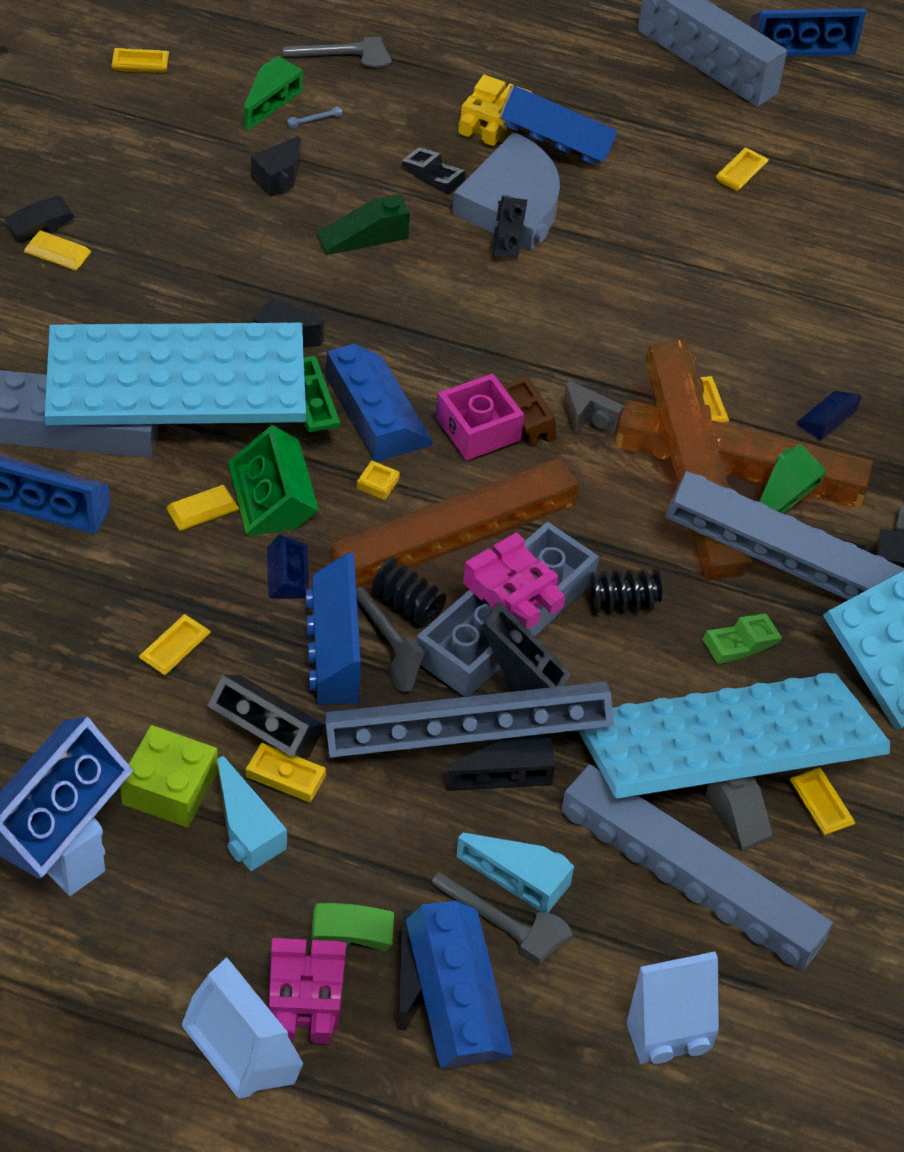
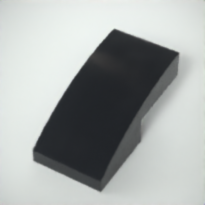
[402,147,466,194]
[5,196,75,243]

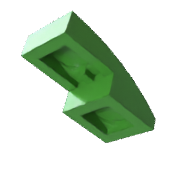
[702,613,782,664]
[311,903,394,951]

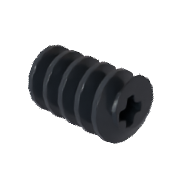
[373,557,447,626]
[590,569,663,613]

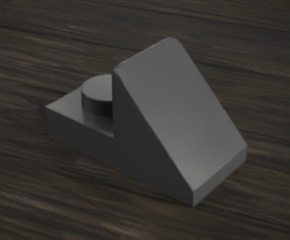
[563,380,624,435]

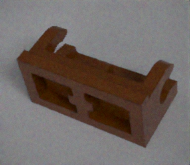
[502,375,557,446]

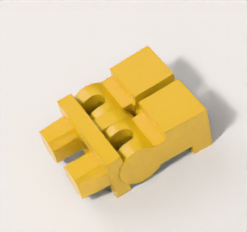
[458,75,532,146]

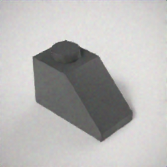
[705,776,773,851]

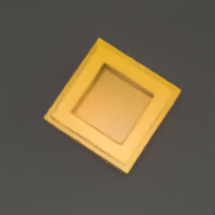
[357,460,400,500]

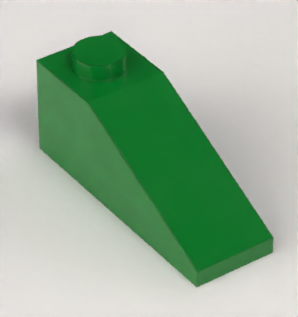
[244,56,303,131]
[302,356,340,432]
[759,443,827,514]

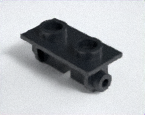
[490,195,528,258]

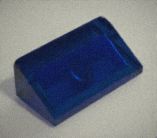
[797,391,862,441]
[267,534,310,599]

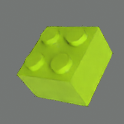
[120,725,218,828]

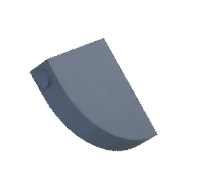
[452,132,560,251]

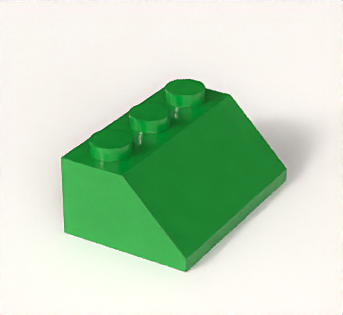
[228,425,319,536]

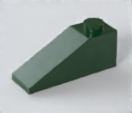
[317,194,410,255]

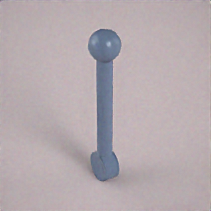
[287,107,343,129]

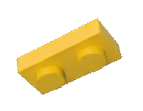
[246,743,326,803]

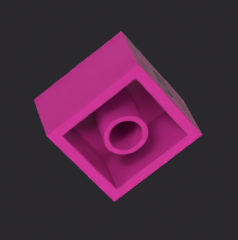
[436,373,524,461]

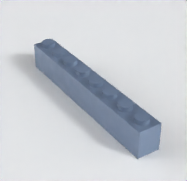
[665,471,904,600]
[326,682,614,757]
[561,764,833,971]

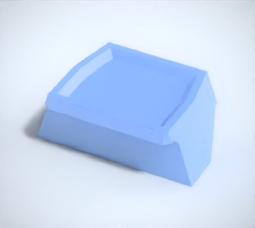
[182,957,303,1098]

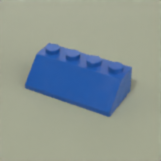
[750,9,866,57]
[499,85,617,165]
[326,344,433,462]
[0,456,111,535]
[306,553,361,705]
[0,716,133,878]
[406,901,513,1069]

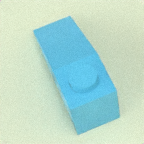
[217,756,287,871]
[456,833,574,913]

